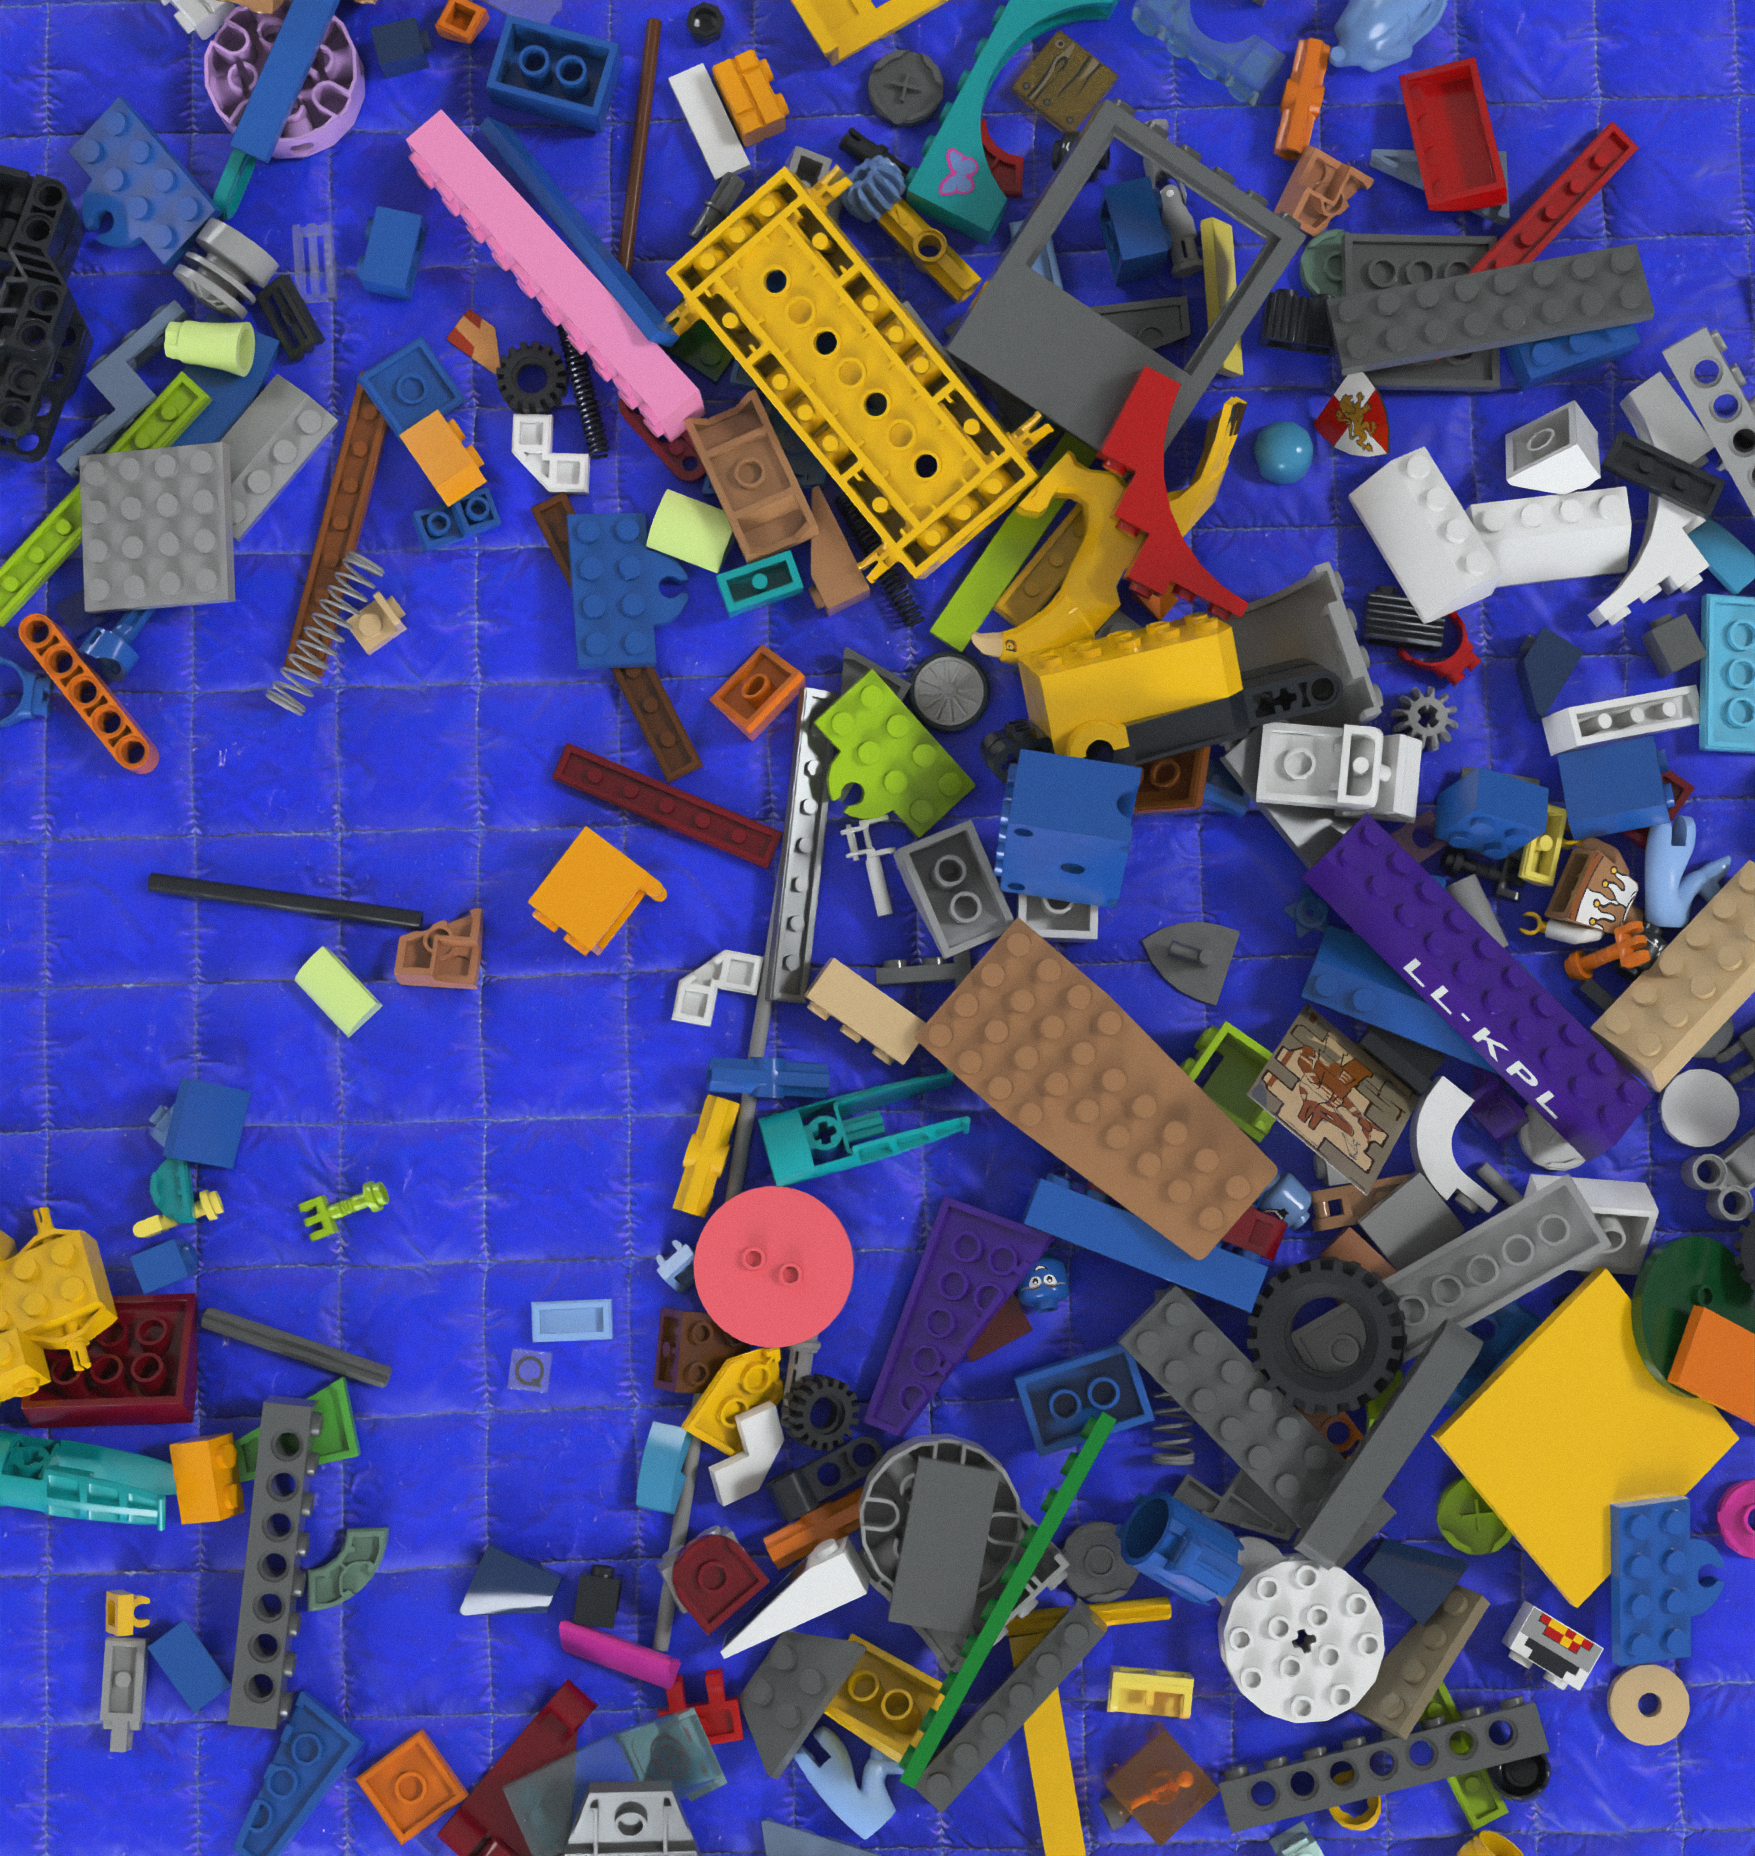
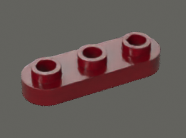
[619,398,706,484]

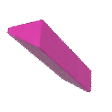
[558,1620,681,1689]

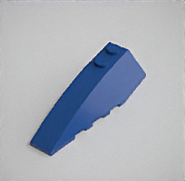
[1300,925,1501,1076]

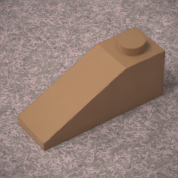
[808,485,870,617]

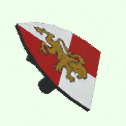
[1313,372,1390,457]

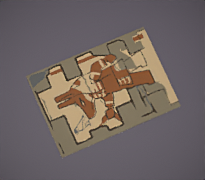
[1247,1003,1420,1196]

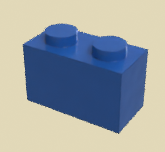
[356,206,428,301]

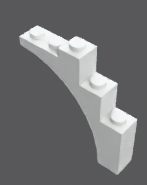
[1588,372,1715,628]

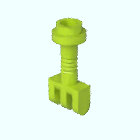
[298,1180,389,1242]

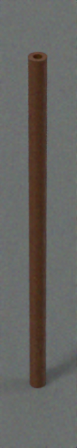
[617,18,662,276]

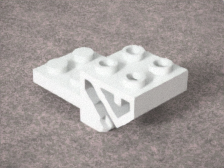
[1256,722,1422,823]

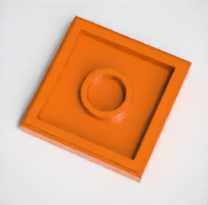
[355,1728,469,1846]

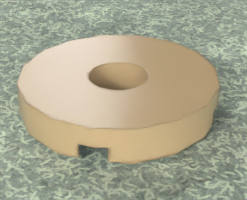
[1607,1662,1690,1746]

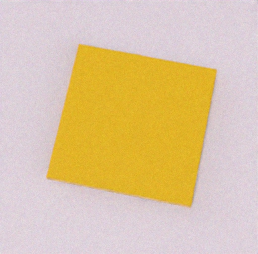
[1431,1266,1739,1608]

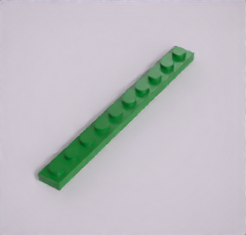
[897,1411,1117,1789]

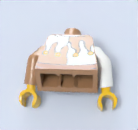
[1518,823,1644,945]

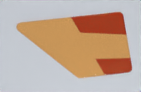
[447,310,501,376]

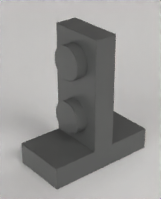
[876,949,971,989]

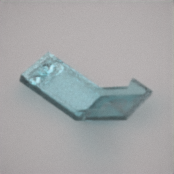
[502,1707,727,1856]

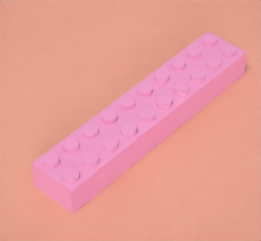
[406,109,706,442]

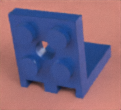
[1414,1300,1541,1411]

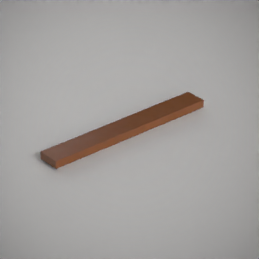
[283,371,389,679]

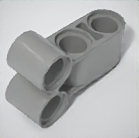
[1680,1126,1755,1221]

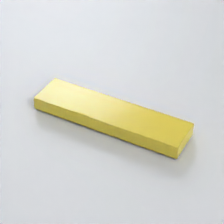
[1200,217,1243,378]

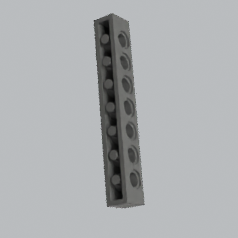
[227,1395,324,1729]
[1218,1695,1550,1833]

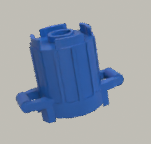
[1115,1491,1244,1606]

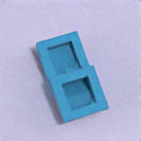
[1687,517,1755,596]
[636,1421,693,1515]

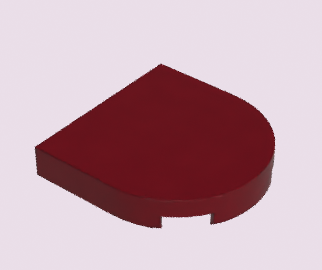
[671,1534,770,1635]

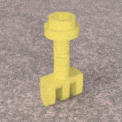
[133,1189,225,1238]

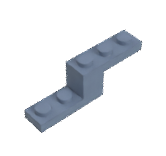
[56,300,192,481]

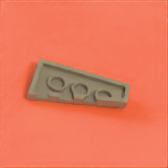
[1348,1584,1490,1740]

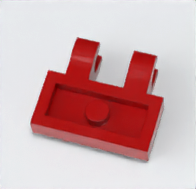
[658,1668,744,1753]

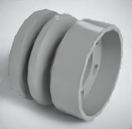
[173,217,279,321]

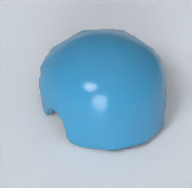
[1254,421,1313,485]

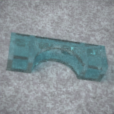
[1131,0,1286,107]

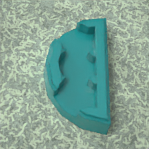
[149,1157,197,1224]

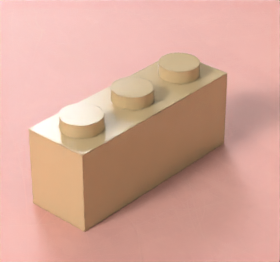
[803,958,926,1066]

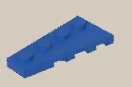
[233,1690,366,1856]

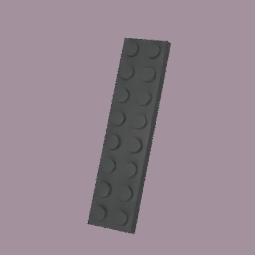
[1325,243,1655,376]
[1117,1283,1397,1568]

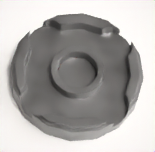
[1061,1521,1139,1602]

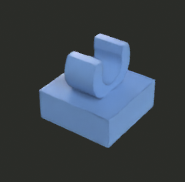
[656,1240,695,1295]

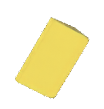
[1518,804,1567,886]

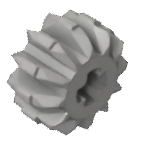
[1390,686,1458,752]

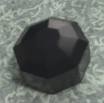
[686,2,725,45]

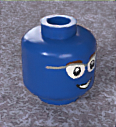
[1017,1252,1070,1313]

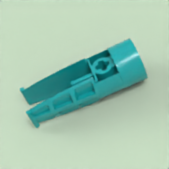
[758,1069,971,1187]
[0,1430,177,1531]

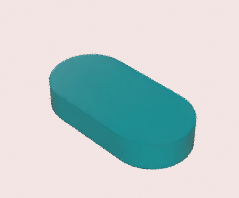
[213,148,256,220]

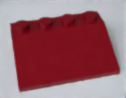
[21,1293,197,1428]

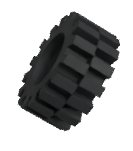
[496,341,569,415]
[781,1374,860,1451]

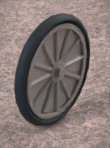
[908,651,990,732]

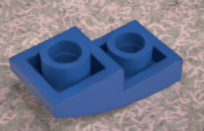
[411,487,502,553]

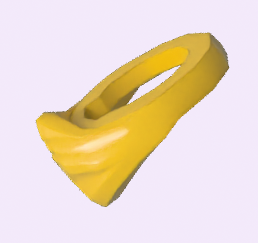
[1328,1770,1381,1831]

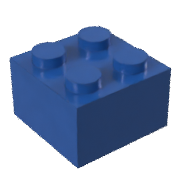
[1097,176,1172,286]
[1434,767,1549,859]

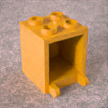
[528,826,667,956]

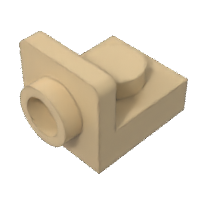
[346,591,407,656]

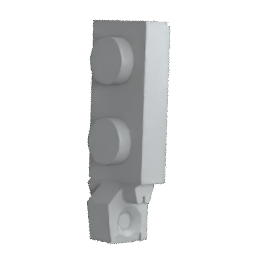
[100,1636,150,1752]

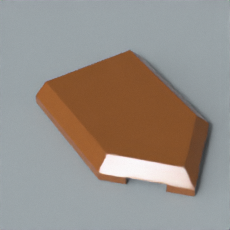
[1133,746,1211,814]

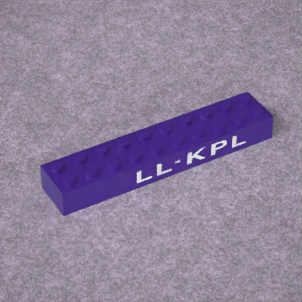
[1302,813,1654,1162]

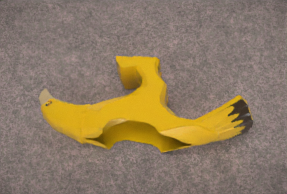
[970,396,1247,666]

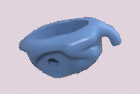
[1329,0,1448,72]

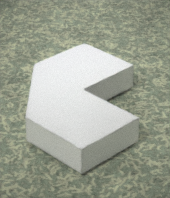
[512,414,590,495]
[672,950,764,1027]
[708,1400,784,1507]

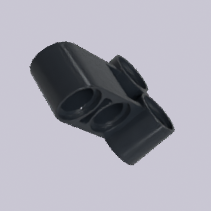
[764,1437,883,1521]

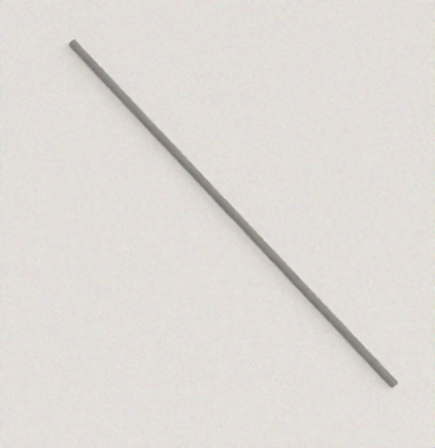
[652,849,782,1651]

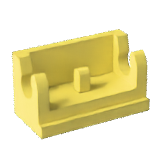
[1106,1665,1194,1719]

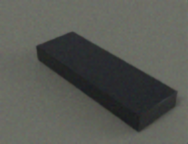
[1600,430,1726,519]

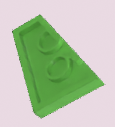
[234,1376,361,1482]

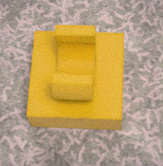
[105,1589,150,1636]

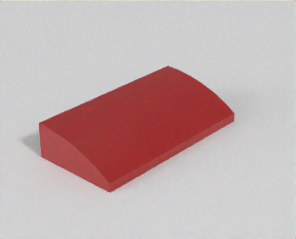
[1398,57,1507,211]

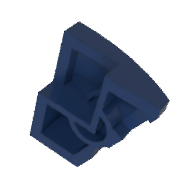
[1357,1537,1469,1626]
[458,1543,564,1616]

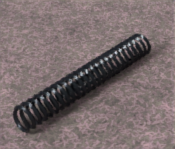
[556,324,610,459]
[834,492,925,627]

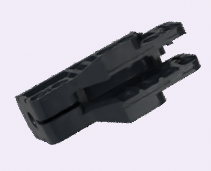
[0,165,94,463]

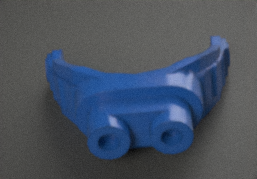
[0,657,54,728]

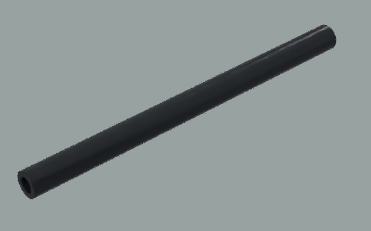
[148,872,424,931]

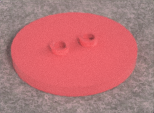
[694,1186,854,1348]

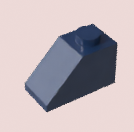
[1515,627,1584,723]

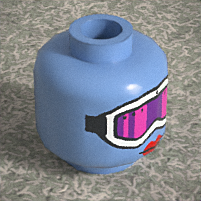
[1257,1172,1312,1231]

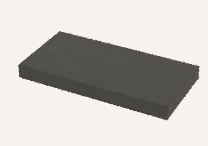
[1219,719,1361,870]
[888,1455,1000,1636]

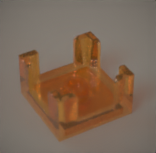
[1101,1720,1220,1847]

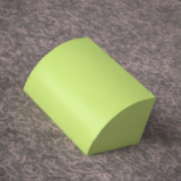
[646,489,735,574]
[295,946,383,1038]

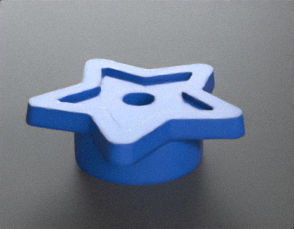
[1284,887,1332,938]

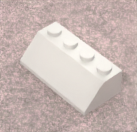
[1348,446,1503,625]
[1465,486,1632,588]

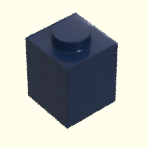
[370,17,433,79]

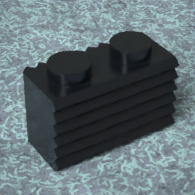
[1258,289,1336,357]
[1359,586,1445,653]

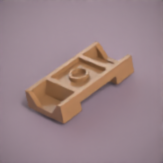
[683,389,820,565]

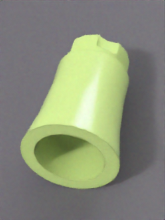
[164,320,255,377]

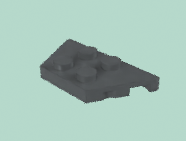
[738,1631,867,1779]

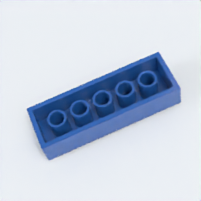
[1020,1174,1268,1312]

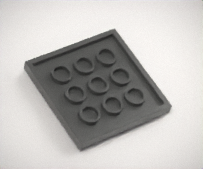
[1341,233,1500,392]

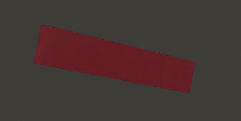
[552,743,783,870]

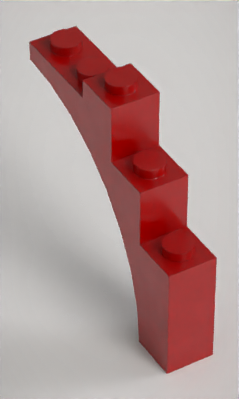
[1096,365,1249,622]

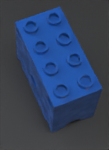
[994,749,1142,909]

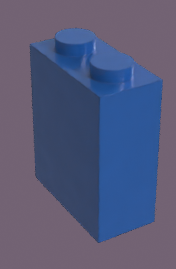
[1558,736,1675,841]

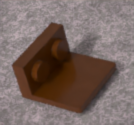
[653,1307,750,1394]

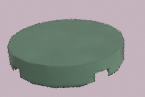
[1299,229,1356,298]

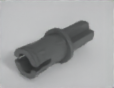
[687,172,745,242]

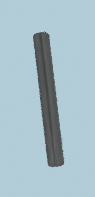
[201,1307,392,1388]

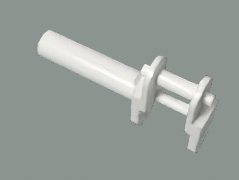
[840,815,896,917]

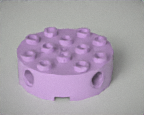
[204,0,365,159]

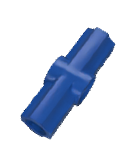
[706,1057,830,1099]

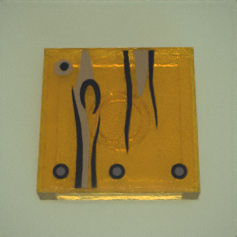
[1011,30,1119,134]

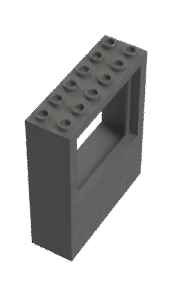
[942,98,1307,475]

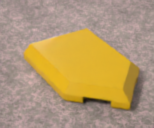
[681,1347,784,1457]

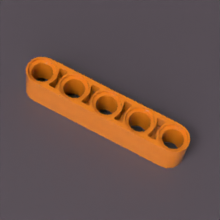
[18,613,159,774]

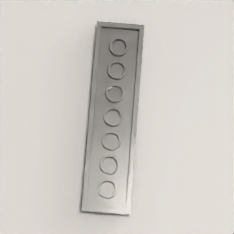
[1291,1174,1612,1372]

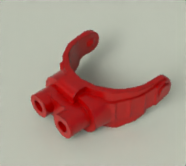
[1396,611,1481,686]

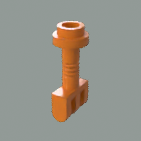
[1564,921,1651,981]

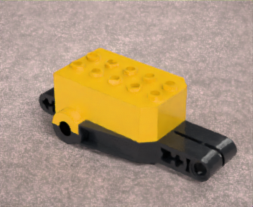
[979,612,1343,783]

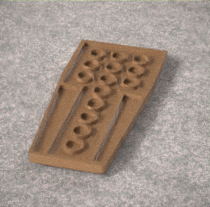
[914,917,1278,1260]

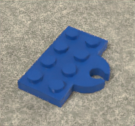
[69,96,223,267]
[566,513,689,669]
[1610,1495,1725,1667]

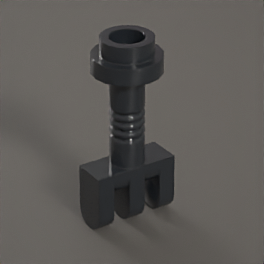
[1439,846,1526,903]

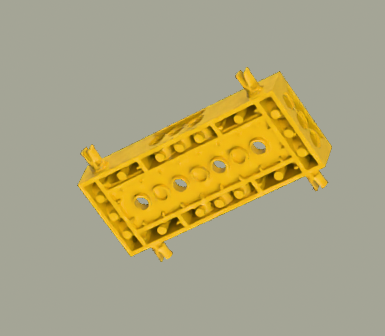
[665,164,1054,584]

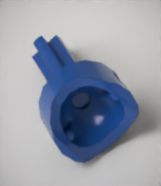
[78,608,157,683]

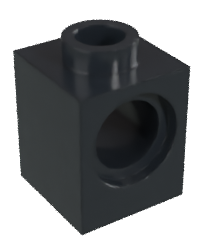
[573,1564,624,1629]

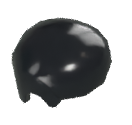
[1487,1753,1551,1803]

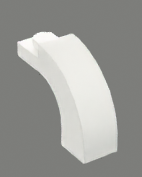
[1409,1076,1498,1214]

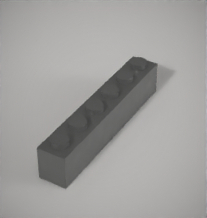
[915,1598,1108,1814]

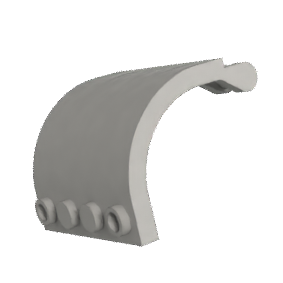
[1219,561,1383,752]

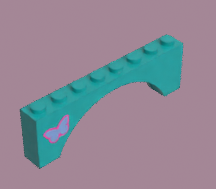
[904,0,1119,246]

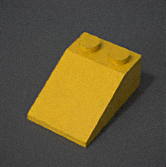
[824,1633,961,1763]

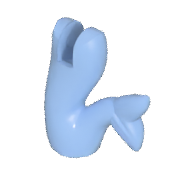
[1644,815,1731,927]
[794,1725,904,1840]

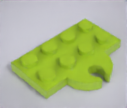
[813,669,976,838]

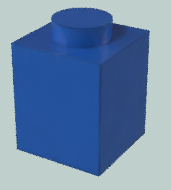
[129,1238,199,1294]

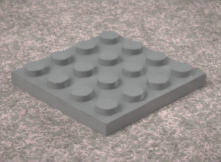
[79,442,236,614]

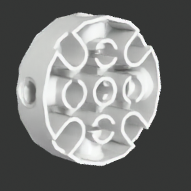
[1217,1553,1385,1723]

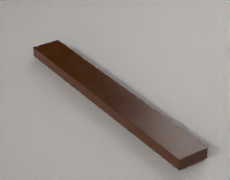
[530,492,704,784]

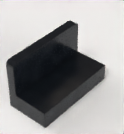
[1355,1025,1445,1095]

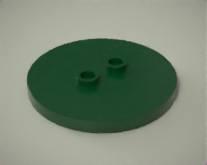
[1631,1236,1755,1398]

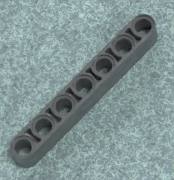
[1293,1318,1483,1570]

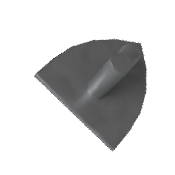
[1142,922,1240,1006]

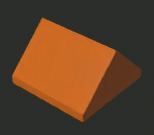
[709,644,806,742]

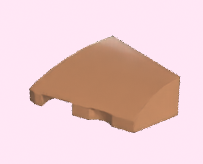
[1273,144,1374,237]

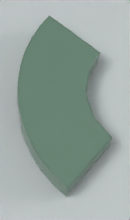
[308,1526,389,1612]

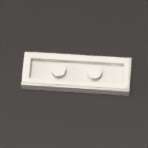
[668,63,751,184]

